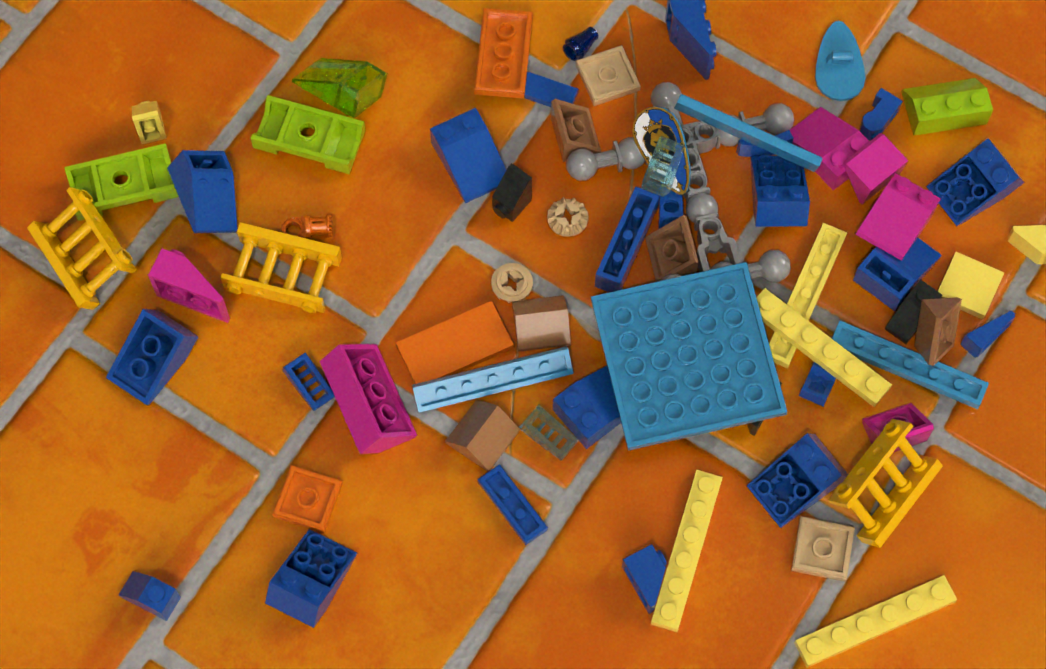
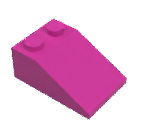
[790,107,870,190]
[856,173,941,261]
[148,248,230,323]

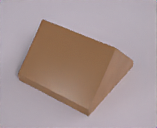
[551,99,601,162]
[645,215,699,282]
[512,295,571,352]
[914,297,962,366]
[445,400,520,472]

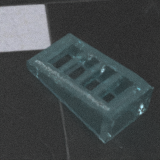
[641,136,685,197]
[519,405,579,460]

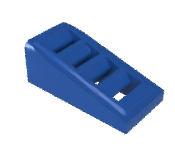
[961,310,1015,358]
[282,353,335,411]

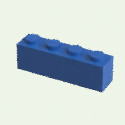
[595,186,659,292]

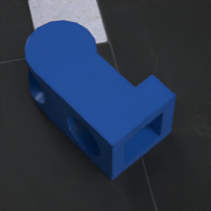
[859,88,903,140]
[658,181,683,229]

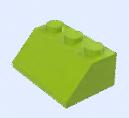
[901,78,993,136]

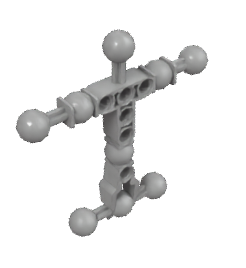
[566,82,794,282]

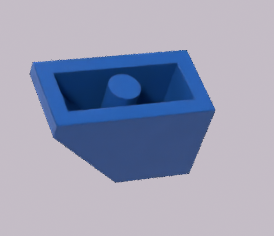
[622,544,667,614]
[119,571,181,621]

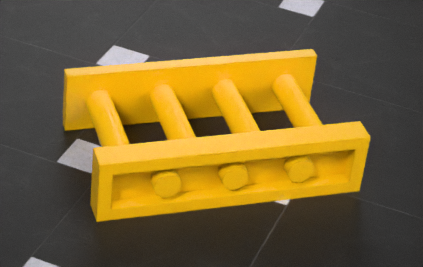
[27,187,137,310]
[221,222,342,313]
[828,419,943,548]

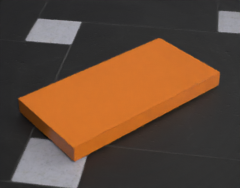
[474,8,533,98]
[396,301,514,384]

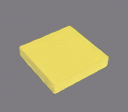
[938,252,1004,320]

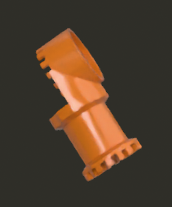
[281,214,333,239]

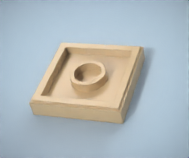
[575,45,641,106]
[791,516,855,582]

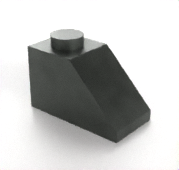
[492,163,532,222]
[885,280,942,344]

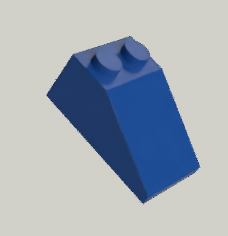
[430,108,506,204]
[106,309,199,405]
[553,366,621,449]

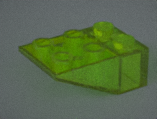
[292,58,388,118]

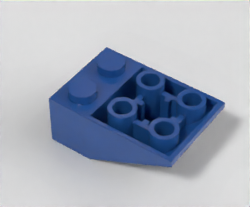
[665,0,716,80]
[926,138,1025,226]
[167,150,238,233]
[751,155,810,227]
[853,238,942,311]
[747,433,848,528]
[265,529,357,628]

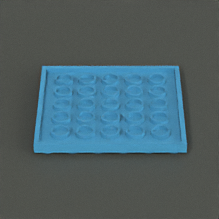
[591,262,787,451]

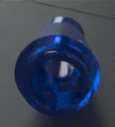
[563,27,599,61]

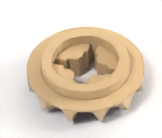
[547,197,588,237]
[491,263,533,303]

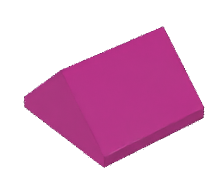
[843,133,908,204]
[862,403,934,452]

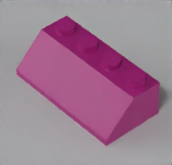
[320,344,417,454]

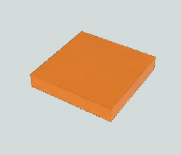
[272,465,343,533]

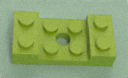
[251,95,365,174]
[64,143,179,221]

